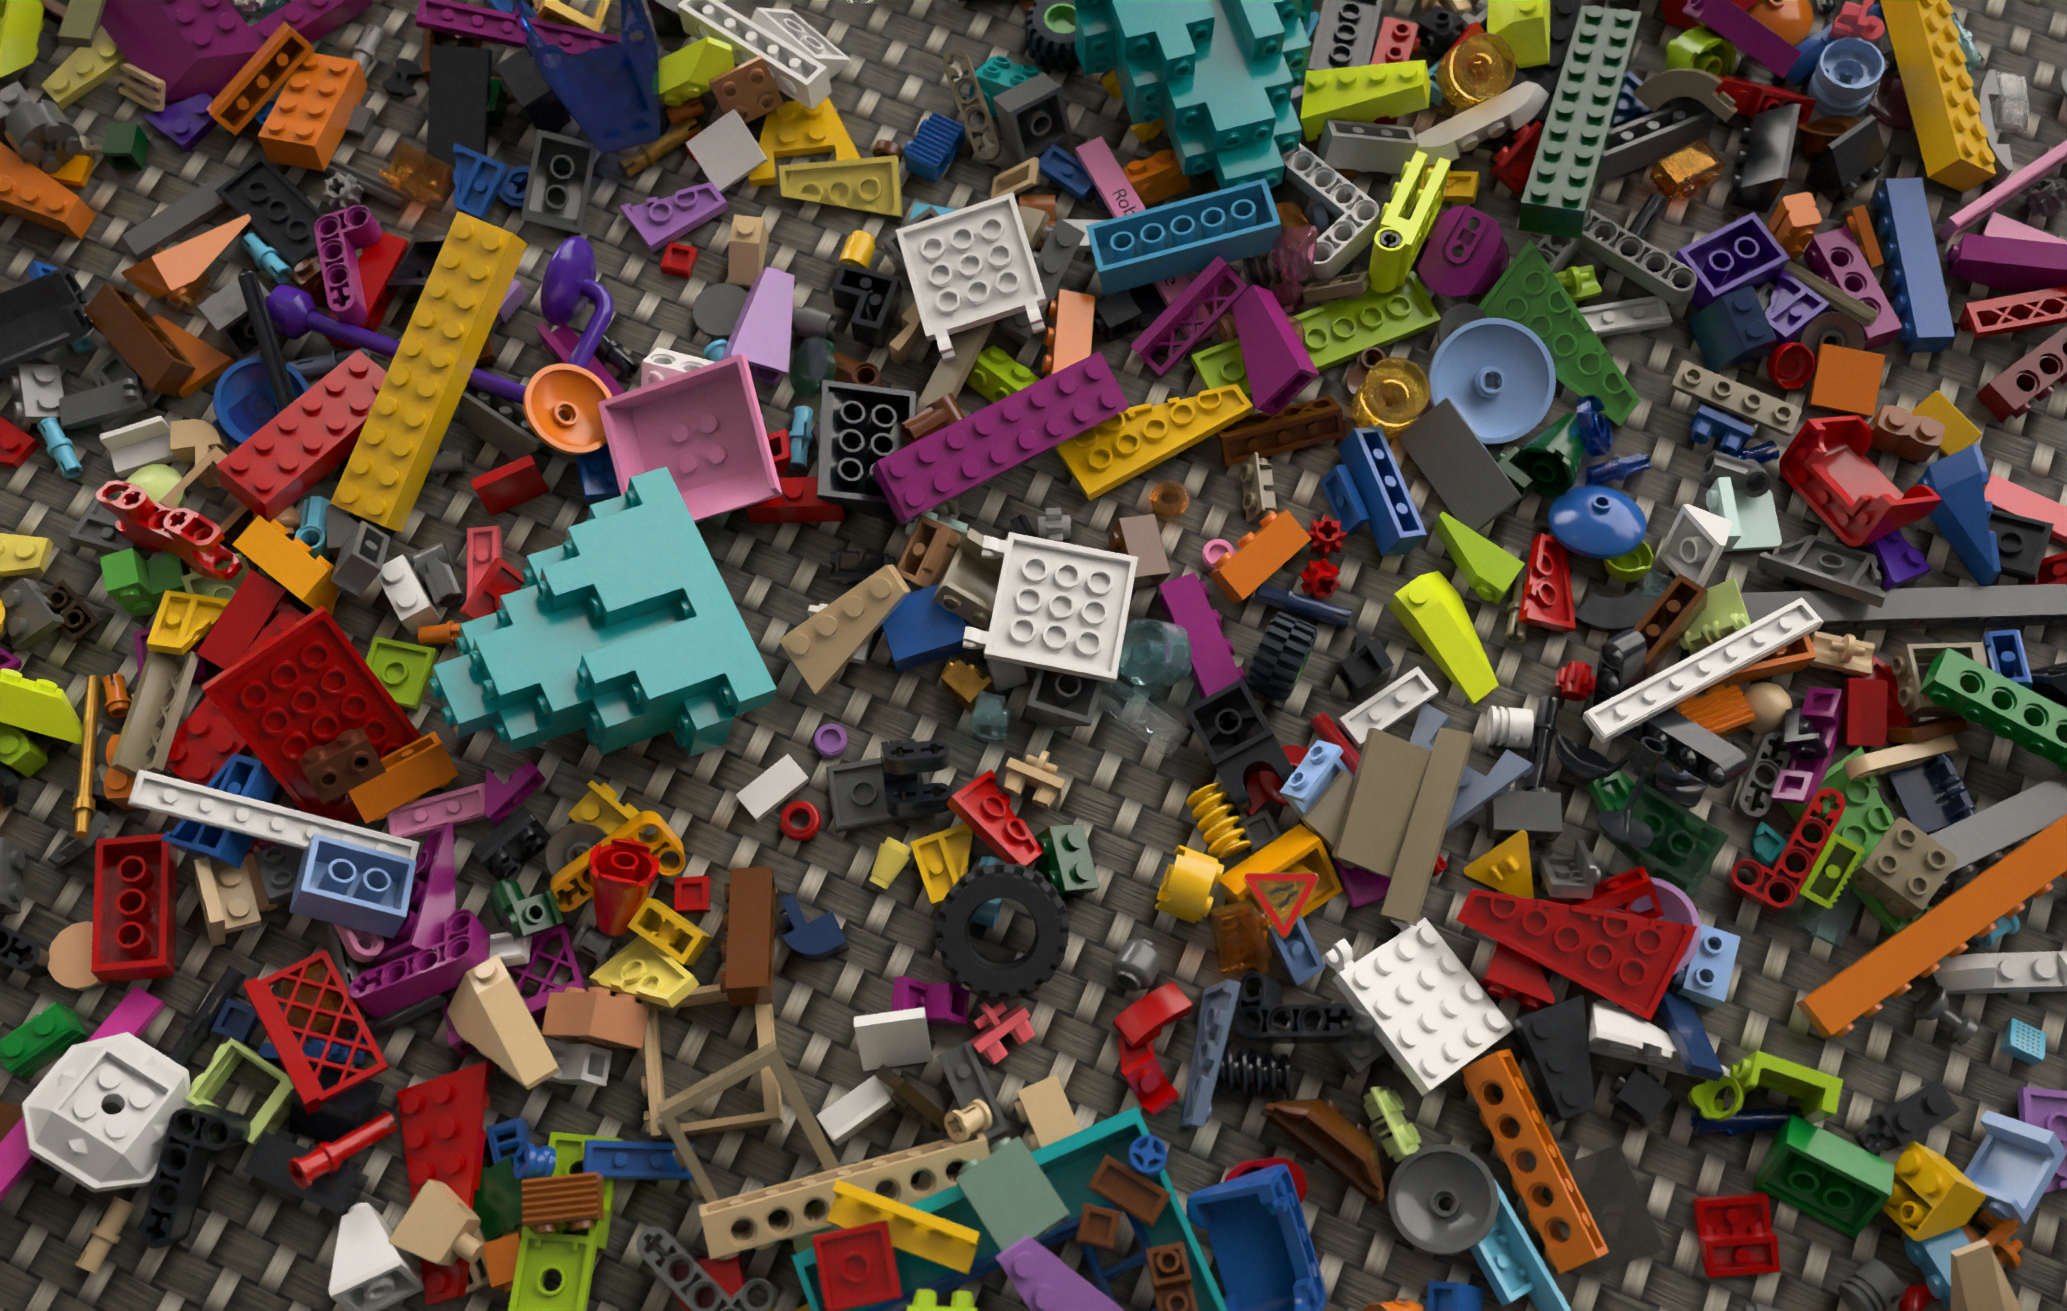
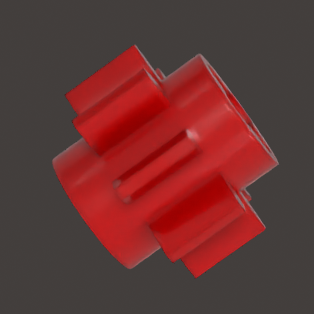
[1307,515,1347,558]
[1299,558,1341,600]
[1554,661,1597,701]

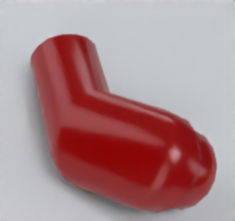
[1898,1284,1941,1311]

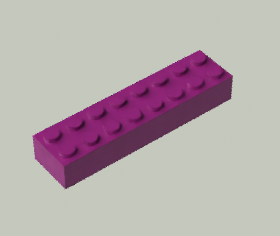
[871,351,1130,526]

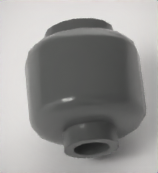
[1112,939,1162,992]

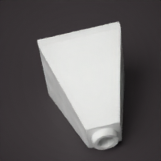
[329,1203,424,1311]

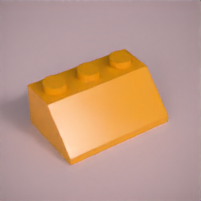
[232,515,339,616]
[1219,824,1343,946]

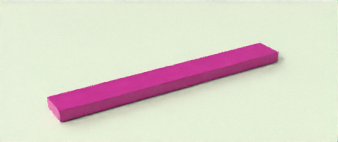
[0,986,166,1202]

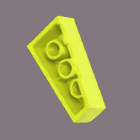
[1300,60,1431,142]

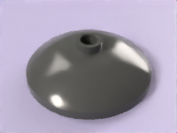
[1388,1144,1499,1255]

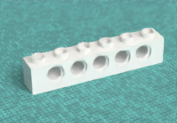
[677,0,832,110]

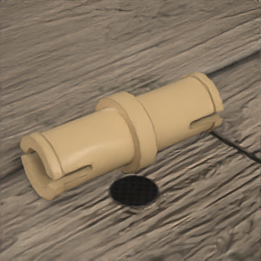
[75,1196,136,1274]

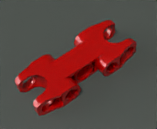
[95,480,243,581]

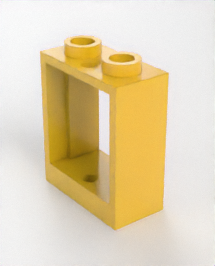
[536,0,610,32]

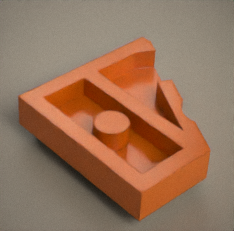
[1845,205,1884,268]

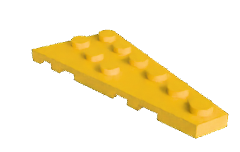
[1055,384,1253,501]

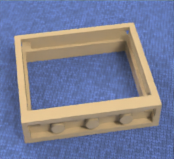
[639,984,784,1141]

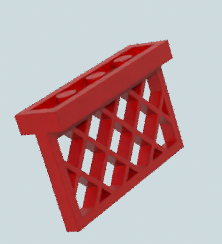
[243,949,389,1114]

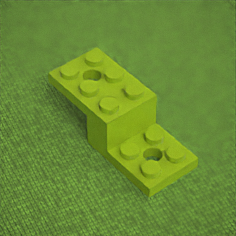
[508,1132,624,1311]

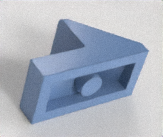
[1266,913,1326,986]

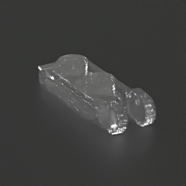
[1098,679,1190,759]

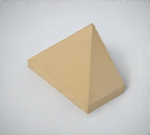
[991,157,1039,199]

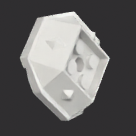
[22,1032,195,1193]

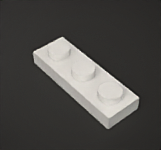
[1338,666,1439,748]

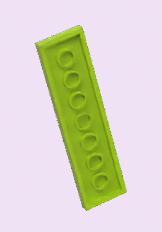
[1191,270,1441,399]

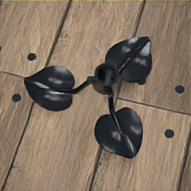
[1555,733,1708,850]

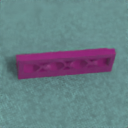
[1130,256,1249,378]
[535,322,626,397]

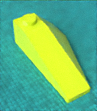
[1388,571,1499,705]

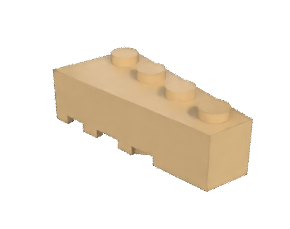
[779,564,911,695]

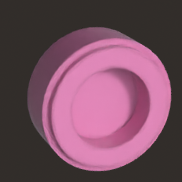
[1202,539,1234,571]

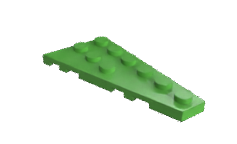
[1478,239,1641,426]
[1781,746,1932,936]

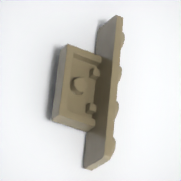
[1671,361,1802,437]

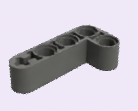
[637,1226,779,1311]

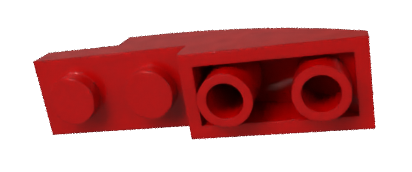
[1690,74,1816,128]

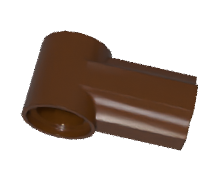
[821,351,883,387]
[899,392,965,445]

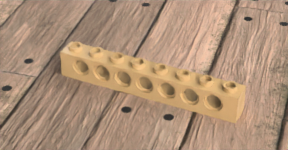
[699,1130,990,1260]

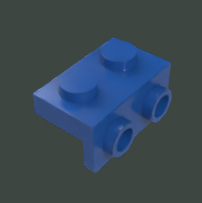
[574,442,621,501]

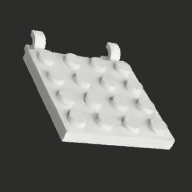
[896,192,1047,362]
[962,532,1138,683]
[1322,917,1514,1096]

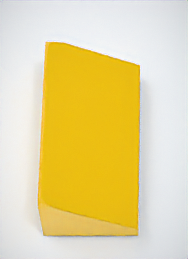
[1910,390,1982,457]

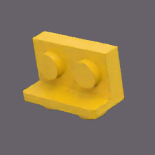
[567,780,646,835]

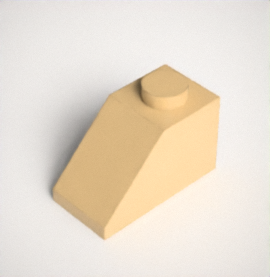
[728,215,769,288]

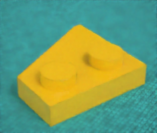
[146,590,230,655]
[910,823,973,907]

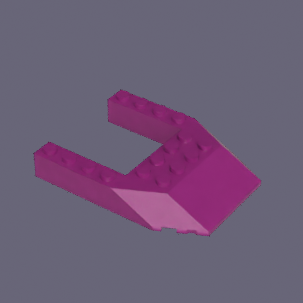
[100,0,373,104]

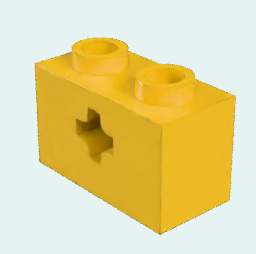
[628,897,712,966]

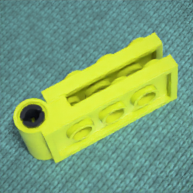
[1368,151,1451,293]

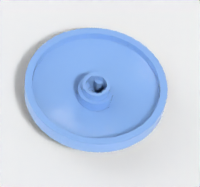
[1428,318,1556,445]

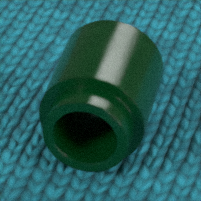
[487,879,532,932]

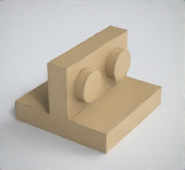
[194,857,261,947]

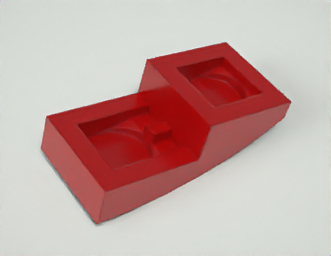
[1113,981,1193,1049]

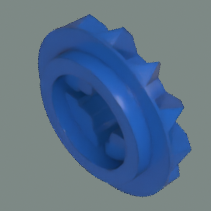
[499,166,530,209]

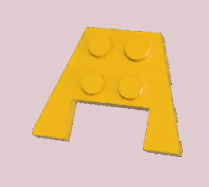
[749,97,861,187]

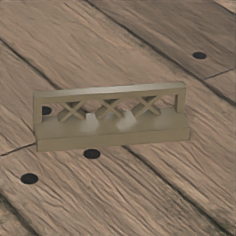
[110,651,200,779]

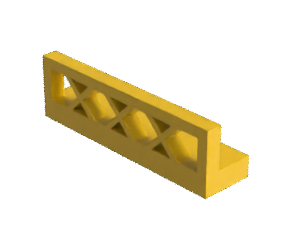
[826,1180,982,1275]

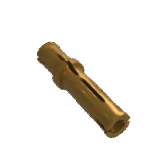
[618,117,702,178]

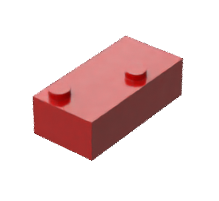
[91,834,178,984]

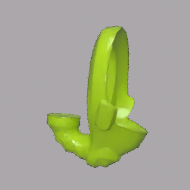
[1688,1075,1744,1121]

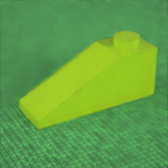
[1434,511,1525,605]

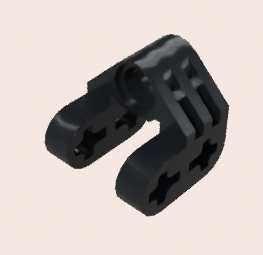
[880,738,952,817]

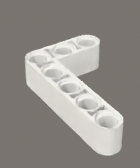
[1280,143,1382,280]

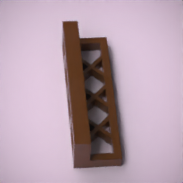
[1213,396,1346,467]

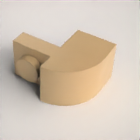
[170,419,232,488]

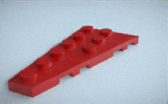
[1455,889,1697,1021]
[397,1061,495,1306]

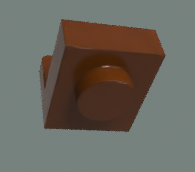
[289,257,328,307]

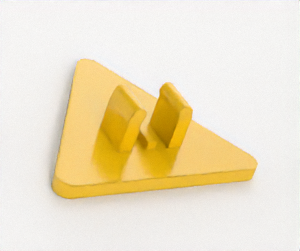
[1464,830,1534,899]

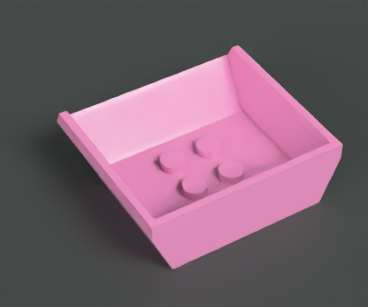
[598,354,782,523]

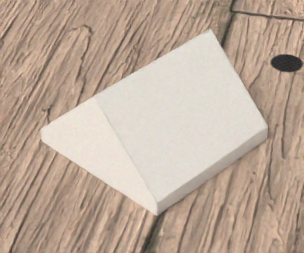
[1658,504,1732,588]

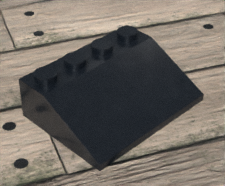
[816,380,916,521]

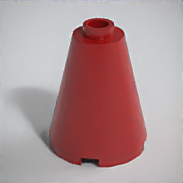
[588,838,660,936]

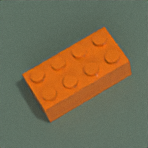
[258,53,368,172]

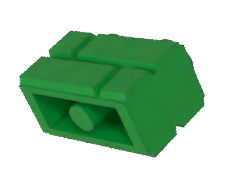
[0,1002,89,1079]

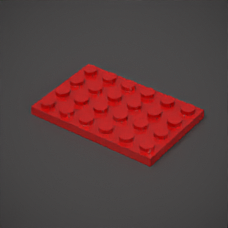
[202,606,422,824]

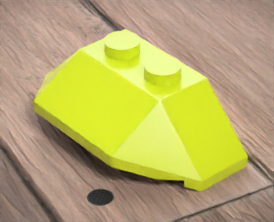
[0,0,44,78]
[1487,0,1550,68]
[634,36,735,106]
[0,668,83,745]

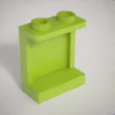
[1728,1051,1843,1124]

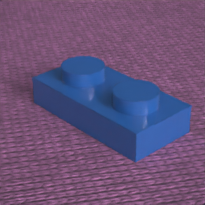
[1039,144,1095,202]
[1320,464,1370,536]

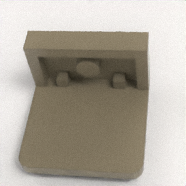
[1850,818,1957,920]

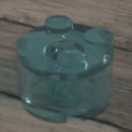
[1118,618,1192,687]

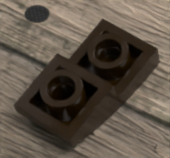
[42,579,102,643]

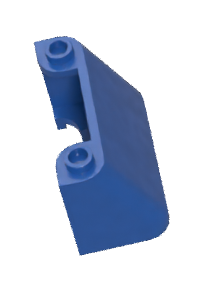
[1186,1164,1326,1311]

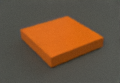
[1807,343,1886,418]

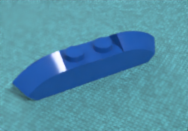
[1785,3,1888,87]

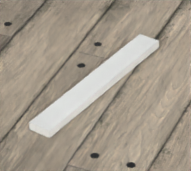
[1582,598,1824,744]
[127,769,420,860]

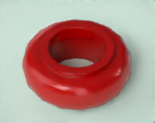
[780,801,821,841]

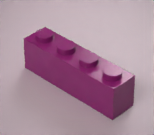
[1157,572,1246,700]

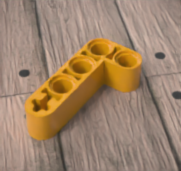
[550,811,685,912]

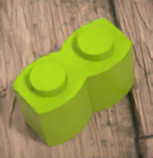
[0,722,48,777]

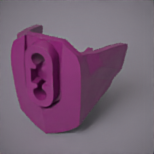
[1418,205,1510,297]

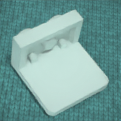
[1706,477,1782,552]

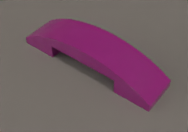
[1771,687,1844,804]

